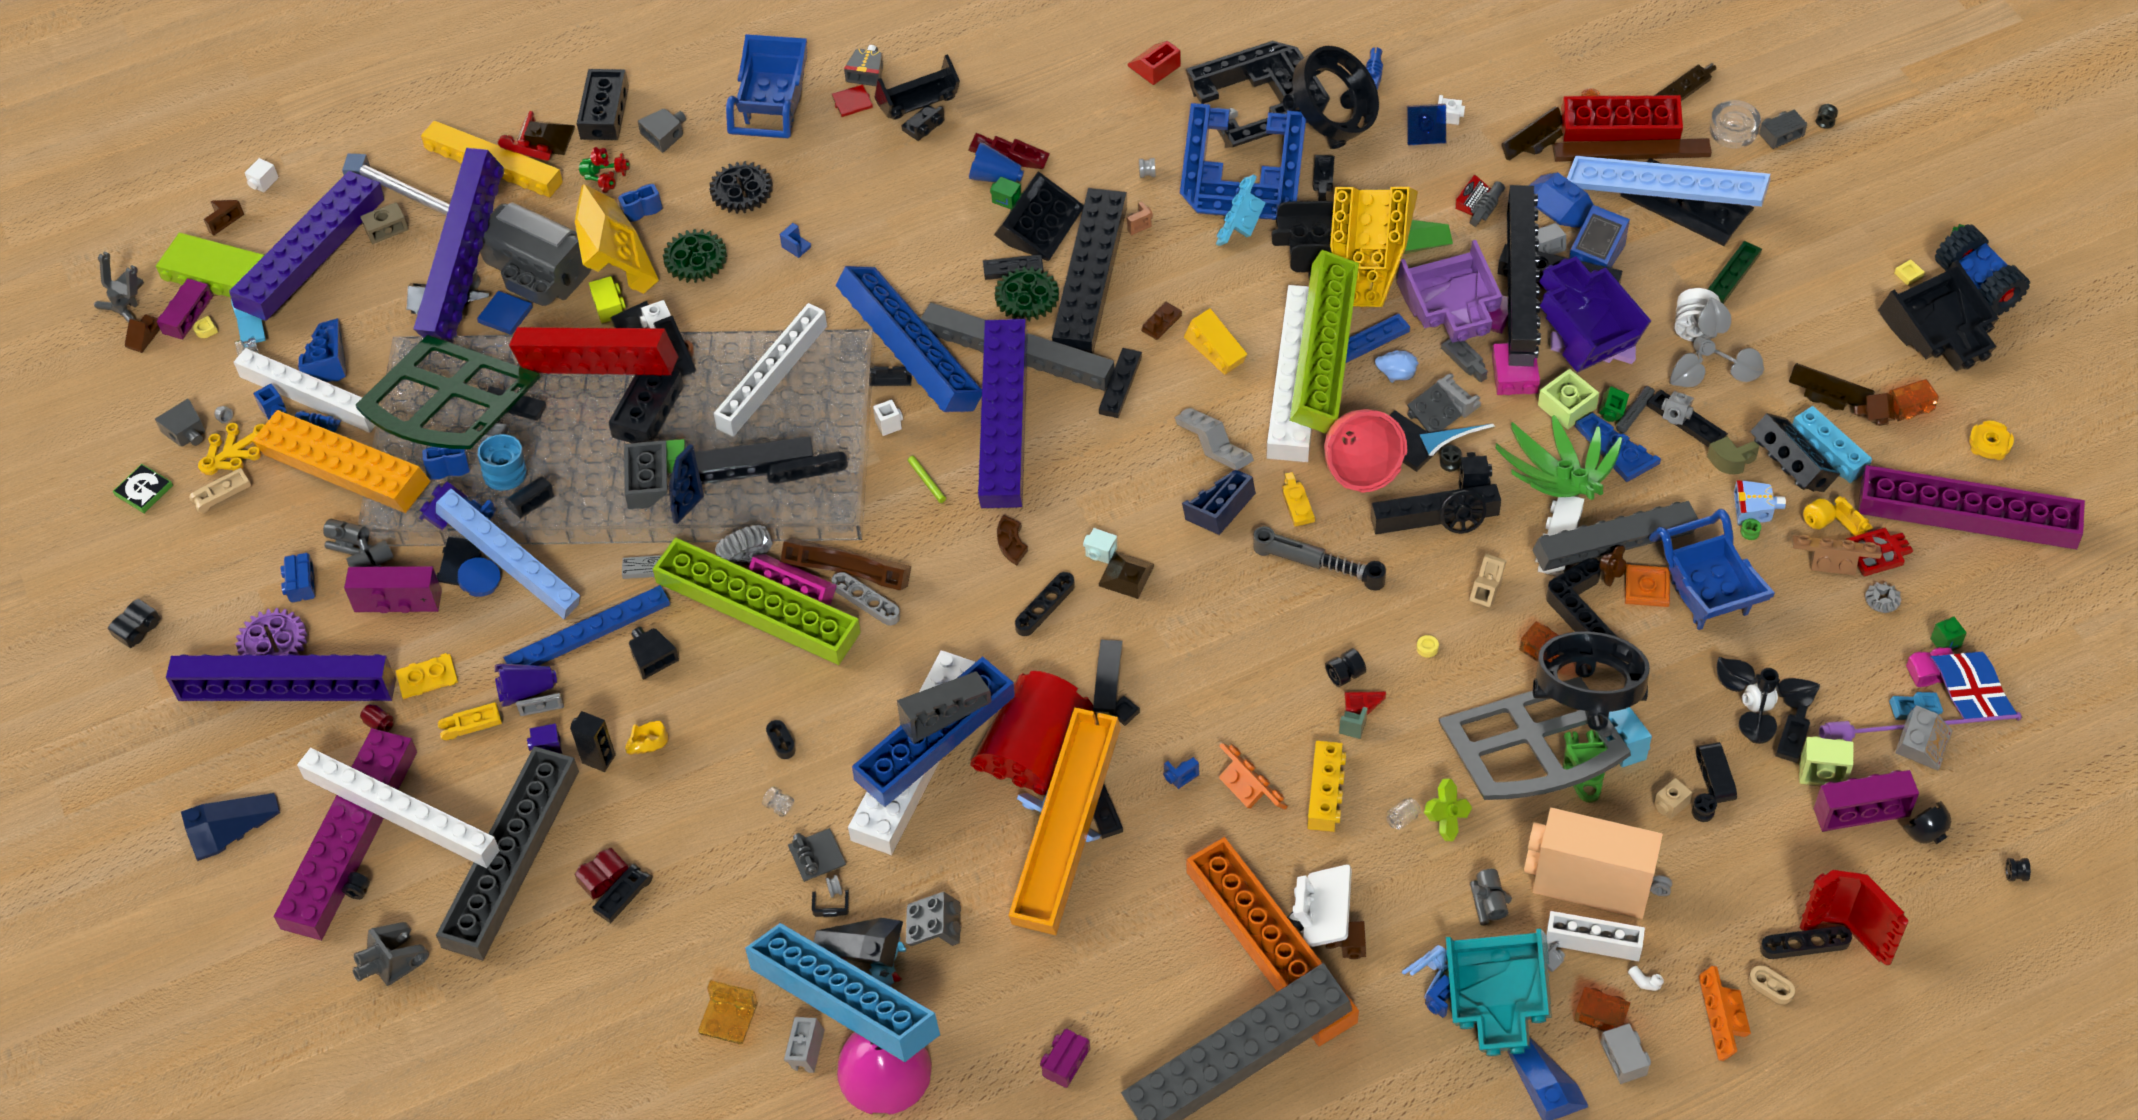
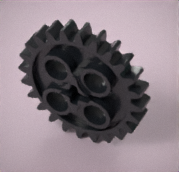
[709,161,772,214]

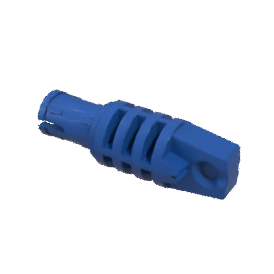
[1366,47,1383,90]

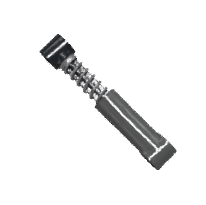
[1253,526,1386,591]

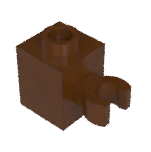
[1854,393,1895,426]
[1326,921,1366,960]

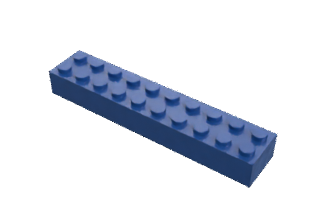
[836,266,982,412]

